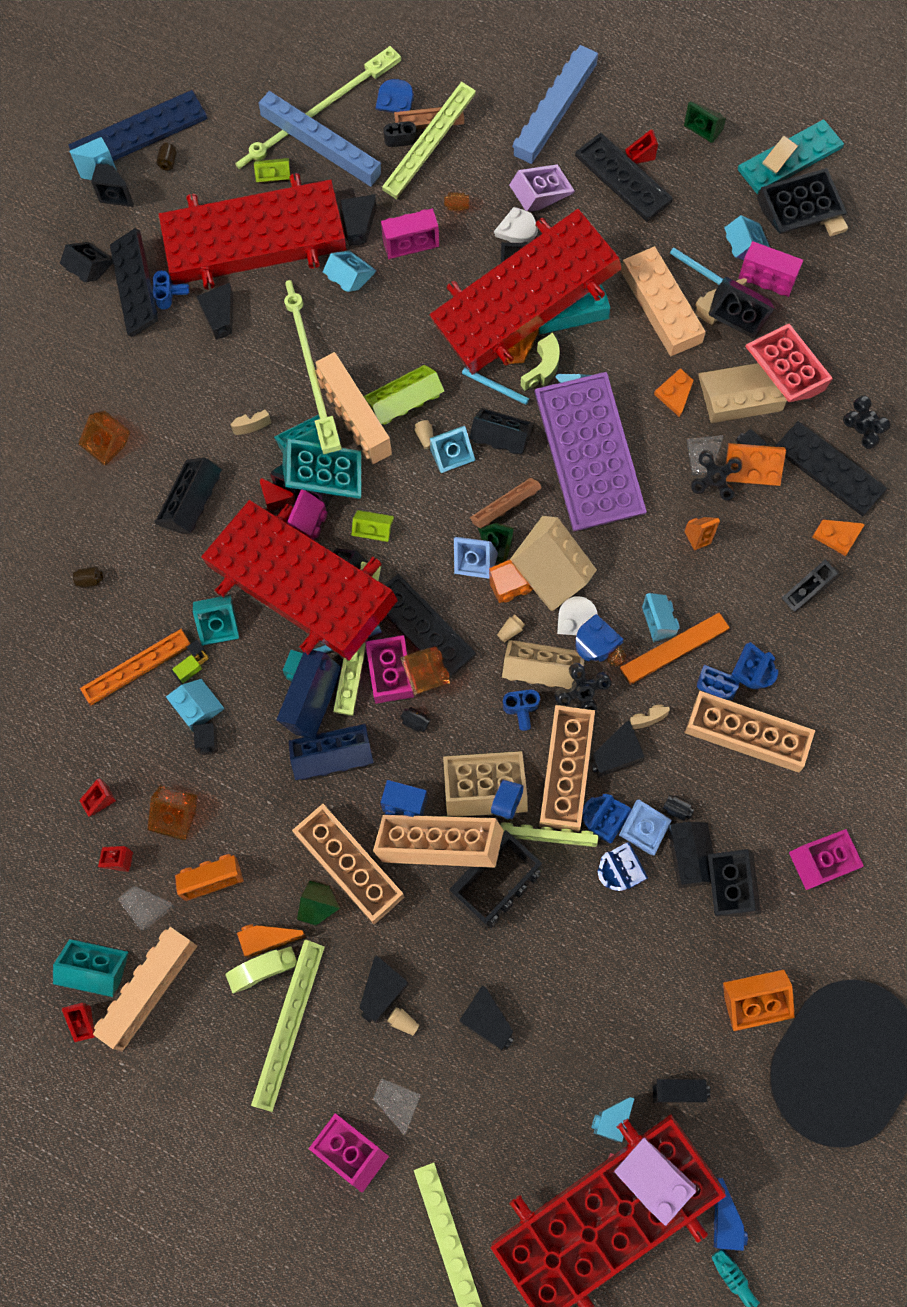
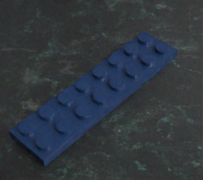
[68,90,207,161]

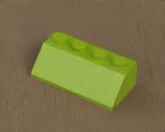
[363,365,444,425]

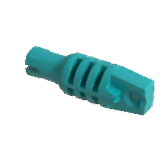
[711,1249,760,1307]

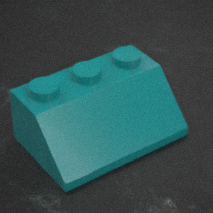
[274,414,341,453]
[53,939,128,997]

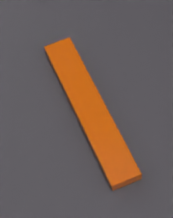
[620,613,730,685]
[80,628,191,706]

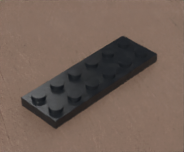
[575,132,673,222]
[110,228,159,337]
[775,421,887,517]
[385,574,476,680]

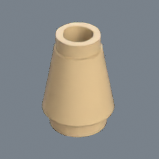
[415,420,433,449]
[497,615,525,643]
[387,1007,419,1036]

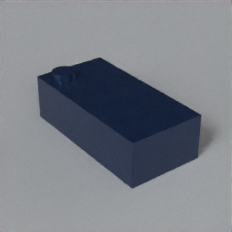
[276,650,342,739]

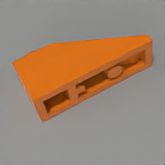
[684,517,720,551]
[237,924,306,959]

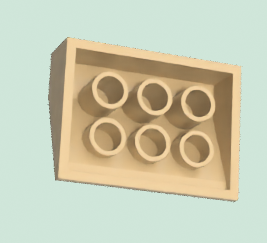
[698,363,787,423]
[510,516,597,611]
[443,751,528,817]

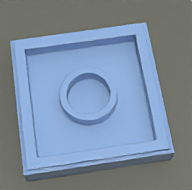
[619,800,672,855]

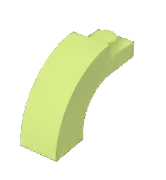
[521,333,560,391]
[225,946,297,993]

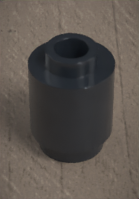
[400,707,431,733]
[663,795,695,821]

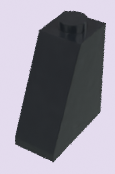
[341,194,377,246]
[196,283,234,340]
[589,721,645,777]
[359,955,409,1023]
[459,985,514,1051]
[652,1079,710,1103]

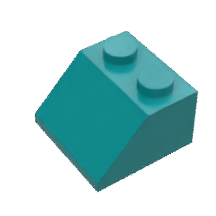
[193,595,239,646]

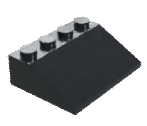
[757,168,847,234]

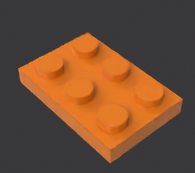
[726,443,786,486]

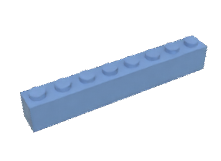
[513,45,598,164]
[259,91,381,187]

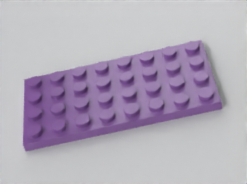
[534,372,647,532]

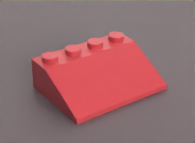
[745,324,833,402]

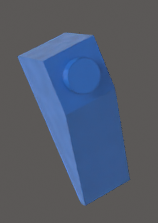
[714,1178,748,1251]

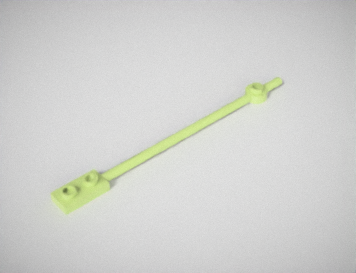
[235,46,401,169]
[284,280,342,454]

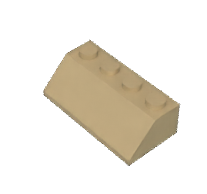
[502,640,584,689]

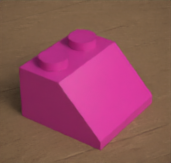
[288,490,328,540]

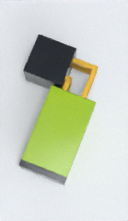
[170,639,209,685]

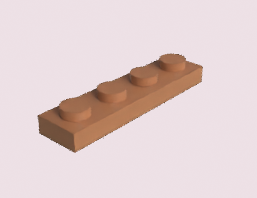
[394,107,464,129]
[470,478,541,528]

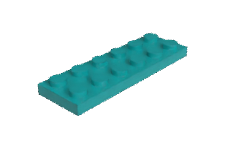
[737,119,844,195]

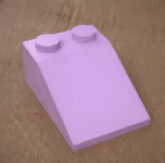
[510,164,575,212]
[614,1137,696,1226]

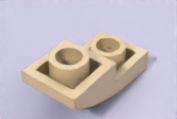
[762,136,798,174]
[820,216,848,237]
[230,410,271,435]
[629,705,670,729]

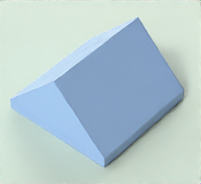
[454,537,498,579]

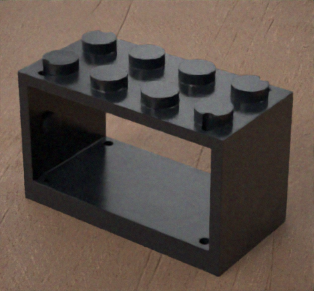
[449,830,542,929]

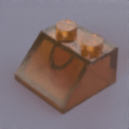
[78,411,131,465]
[400,647,450,695]
[147,785,198,841]

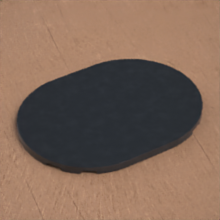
[770,980,907,1147]

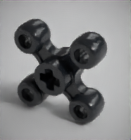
[843,395,890,449]
[691,450,743,501]
[554,663,612,712]

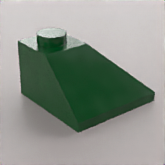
[684,101,726,143]

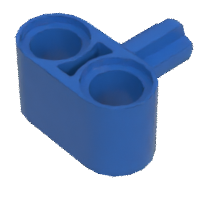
[153,270,190,310]
[503,690,540,731]
[491,780,524,820]

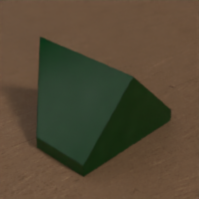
[478,523,514,563]
[297,881,340,926]

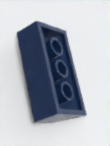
[289,724,373,780]

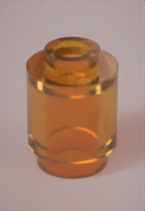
[444,192,469,211]
[606,645,627,667]

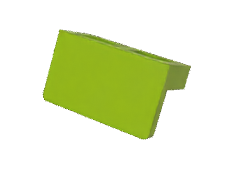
[254,158,291,182]
[351,510,394,542]

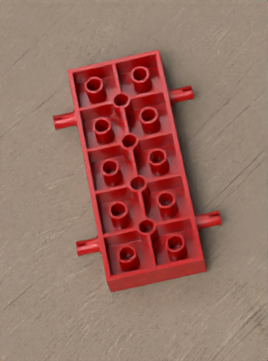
[158,173,347,290]
[429,209,622,375]
[201,500,398,661]
[490,1114,726,1307]

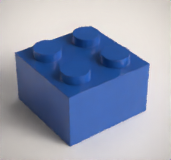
[380,780,428,817]

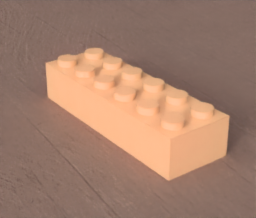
[621,246,706,357]
[315,352,392,465]
[685,691,815,773]
[539,705,595,832]
[292,804,405,925]
[373,815,504,868]
[93,927,197,1052]

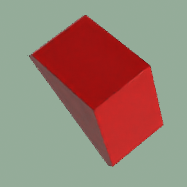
[625,129,658,164]
[260,478,296,512]
[79,778,116,817]
[98,846,133,872]
[62,1003,95,1042]

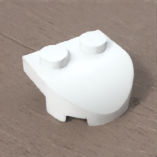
[494,207,538,243]
[557,596,597,635]

